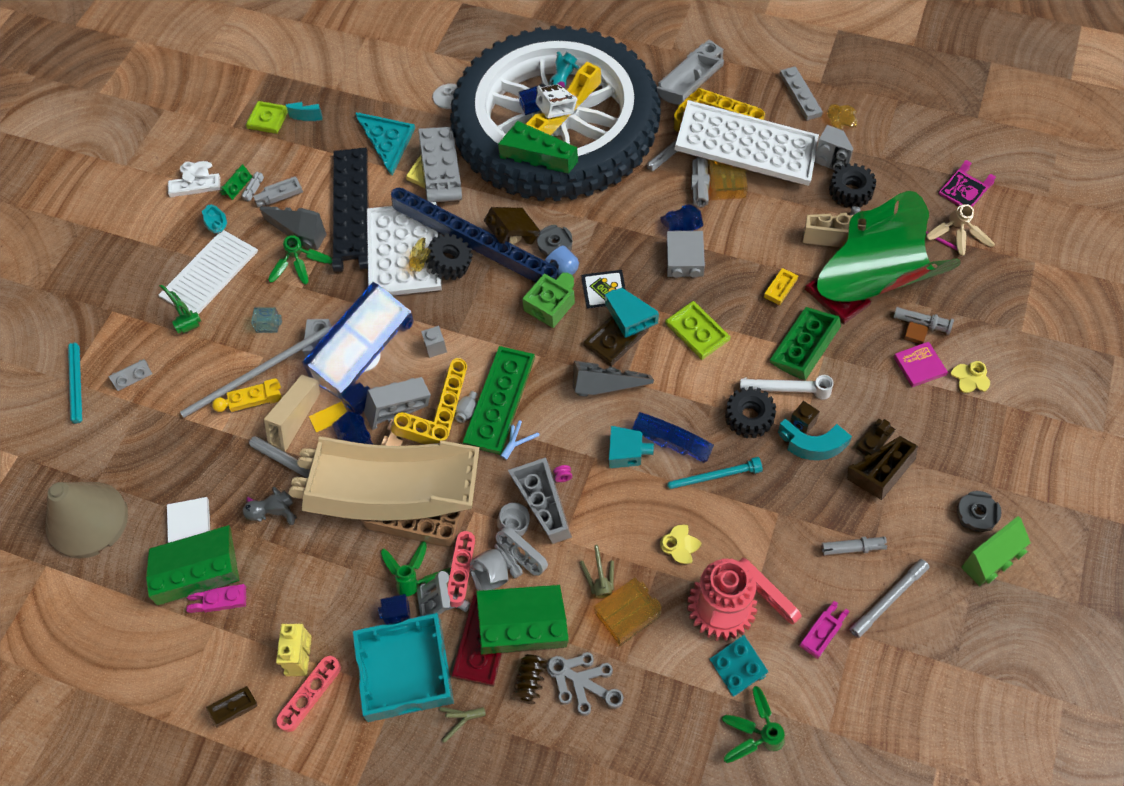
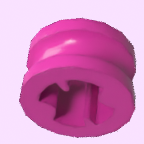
[553,465,572,482]

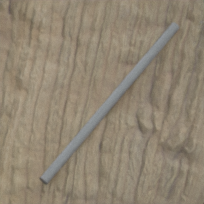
[180,325,333,418]

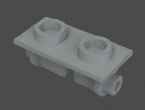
[108,359,152,391]

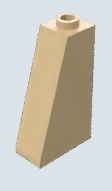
[264,375,320,452]

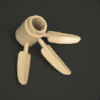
[927,204,995,256]

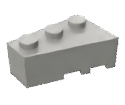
[364,377,431,430]

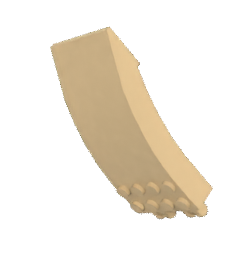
[288,436,479,521]

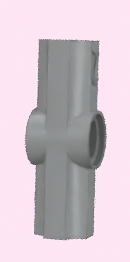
[691,157,710,208]

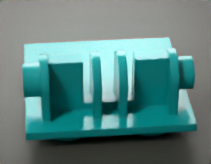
[710,635,769,697]

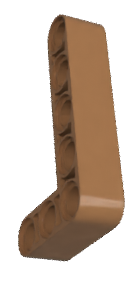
[361,510,467,547]

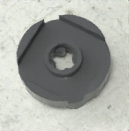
[537,225,573,257]
[957,491,1002,532]

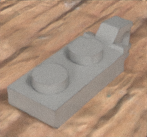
[253,177,303,207]

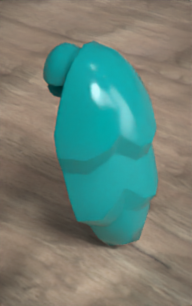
[202,204,227,233]

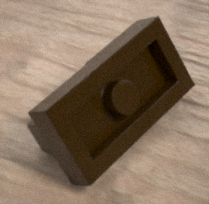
[856,419,896,456]
[206,686,257,728]

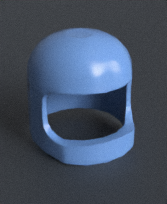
[545,246,579,276]

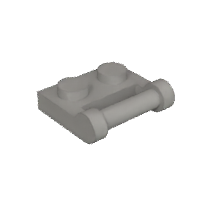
[417,571,450,616]

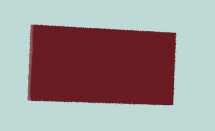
[451,595,502,687]

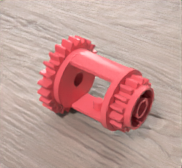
[687,559,757,641]

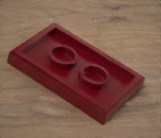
[805,276,872,324]

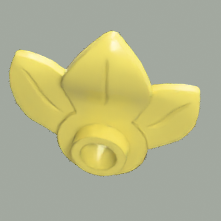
[951,361,990,393]
[660,525,702,564]

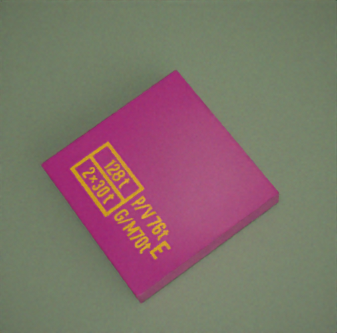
[894,342,948,387]

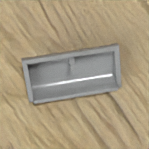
[657,51,724,105]

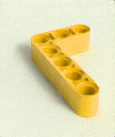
[673,88,765,132]
[391,358,467,445]

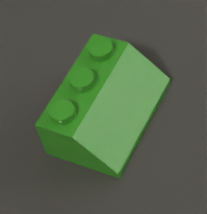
[961,516,1031,586]

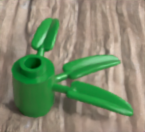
[268,235,332,285]
[159,285,201,334]
[381,541,451,597]
[722,686,785,763]

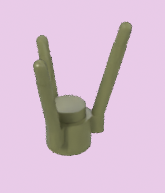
[580,545,614,598]

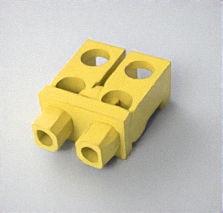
[276,624,312,676]

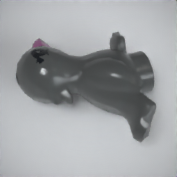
[242,487,297,525]

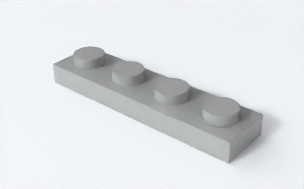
[780,66,823,121]

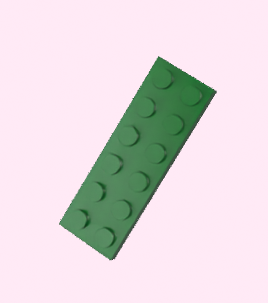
[463,346,535,455]

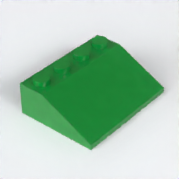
[146,525,240,605]
[476,585,569,654]

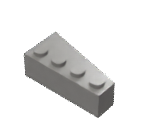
[508,457,572,544]

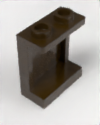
[484,207,540,244]

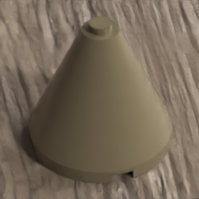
[45,482,128,558]

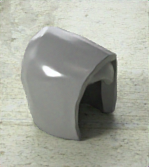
[470,549,509,591]

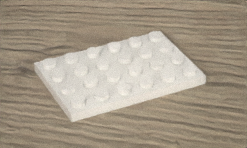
[367,202,442,298]

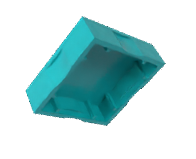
[353,613,454,722]

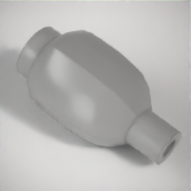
[454,391,477,423]

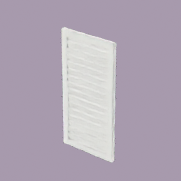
[159,230,258,314]

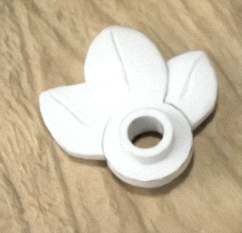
[180,161,212,183]

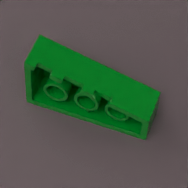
[498,121,578,174]

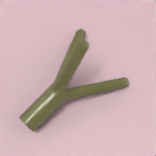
[439,707,486,743]

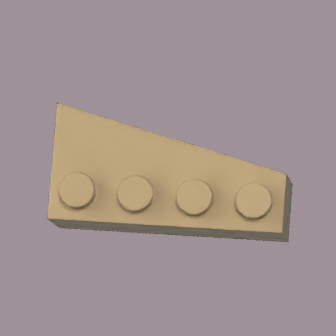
[803,213,866,248]

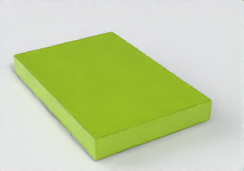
[665,301,731,360]

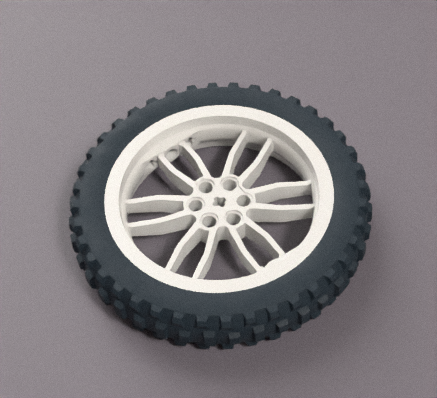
[450,26,661,201]

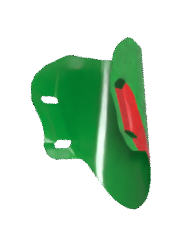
[817,191,961,301]

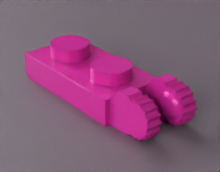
[186,584,246,613]
[800,601,850,659]

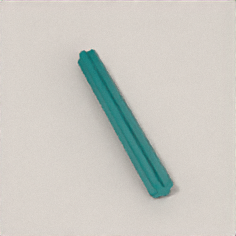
[68,343,82,424]

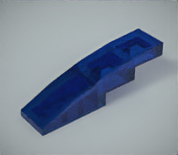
[631,412,714,463]

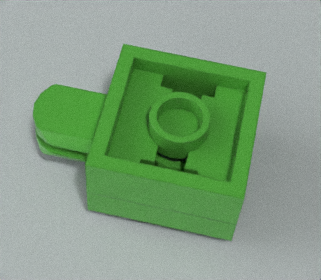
[523,273,575,328]

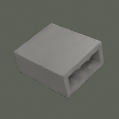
[666,231,705,278]

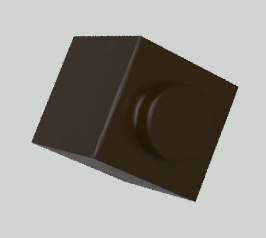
[790,400,820,434]

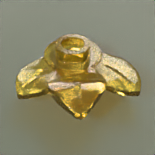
[827,104,857,130]
[408,237,430,272]

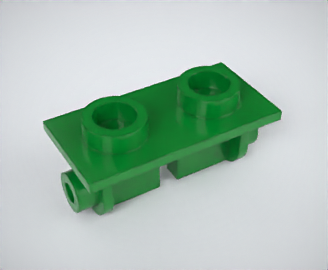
[220,164,253,200]

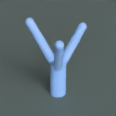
[500,420,539,460]

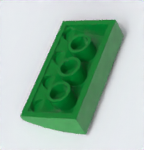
[770,307,841,381]

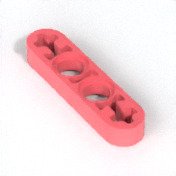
[447,531,475,607]
[739,558,802,625]
[277,656,341,732]

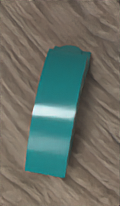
[778,419,852,460]

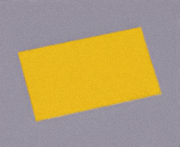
[309,401,350,433]

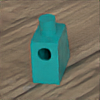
[609,426,654,468]

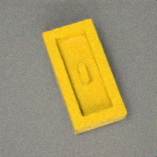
[764,268,798,305]

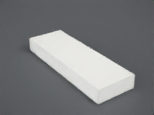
[168,173,220,197]

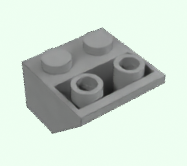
[814,125,853,170]

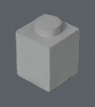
[421,326,447,358]

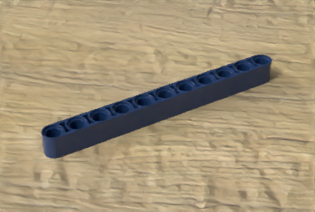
[391,188,557,282]

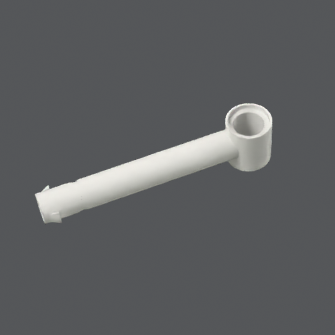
[740,375,833,399]

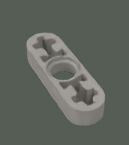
[496,527,548,576]

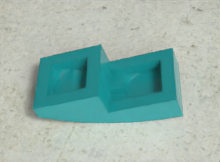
[286,102,323,121]

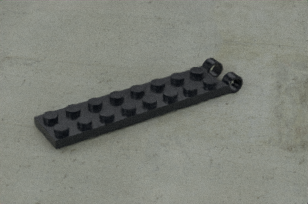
[332,147,369,272]

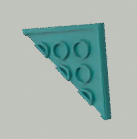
[355,112,415,176]

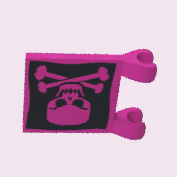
[938,160,996,207]

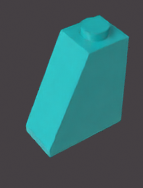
[605,287,659,338]

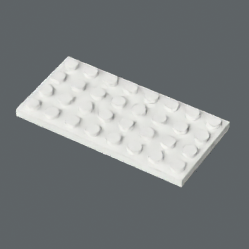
[674,100,819,186]

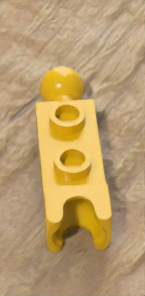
[212,378,282,412]

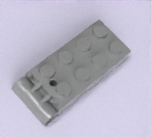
[419,127,462,202]

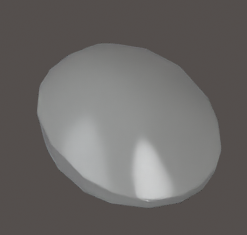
[497,503,530,536]

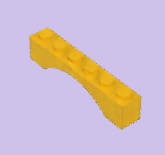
[526,62,601,135]

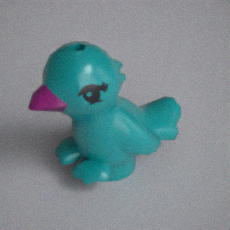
[549,51,579,89]

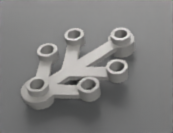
[547,652,623,716]

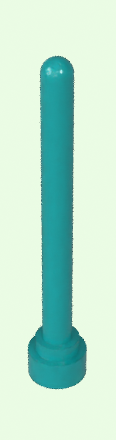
[667,456,763,489]

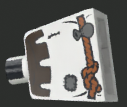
[536,83,577,118]

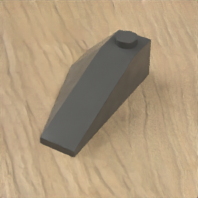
[260,206,327,250]
[573,361,654,396]

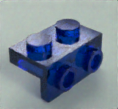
[660,205,704,231]
[332,411,373,445]

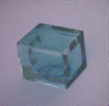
[251,307,282,333]

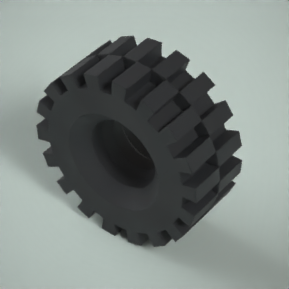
[829,163,877,208]
[425,233,473,280]
[725,386,776,438]

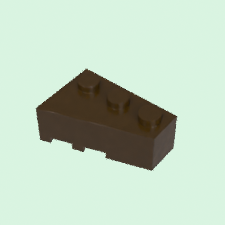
[847,436,918,500]

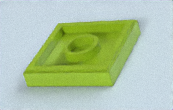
[246,101,288,134]

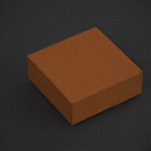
[904,321,928,345]

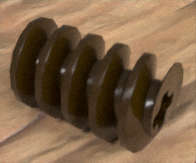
[512,654,549,704]

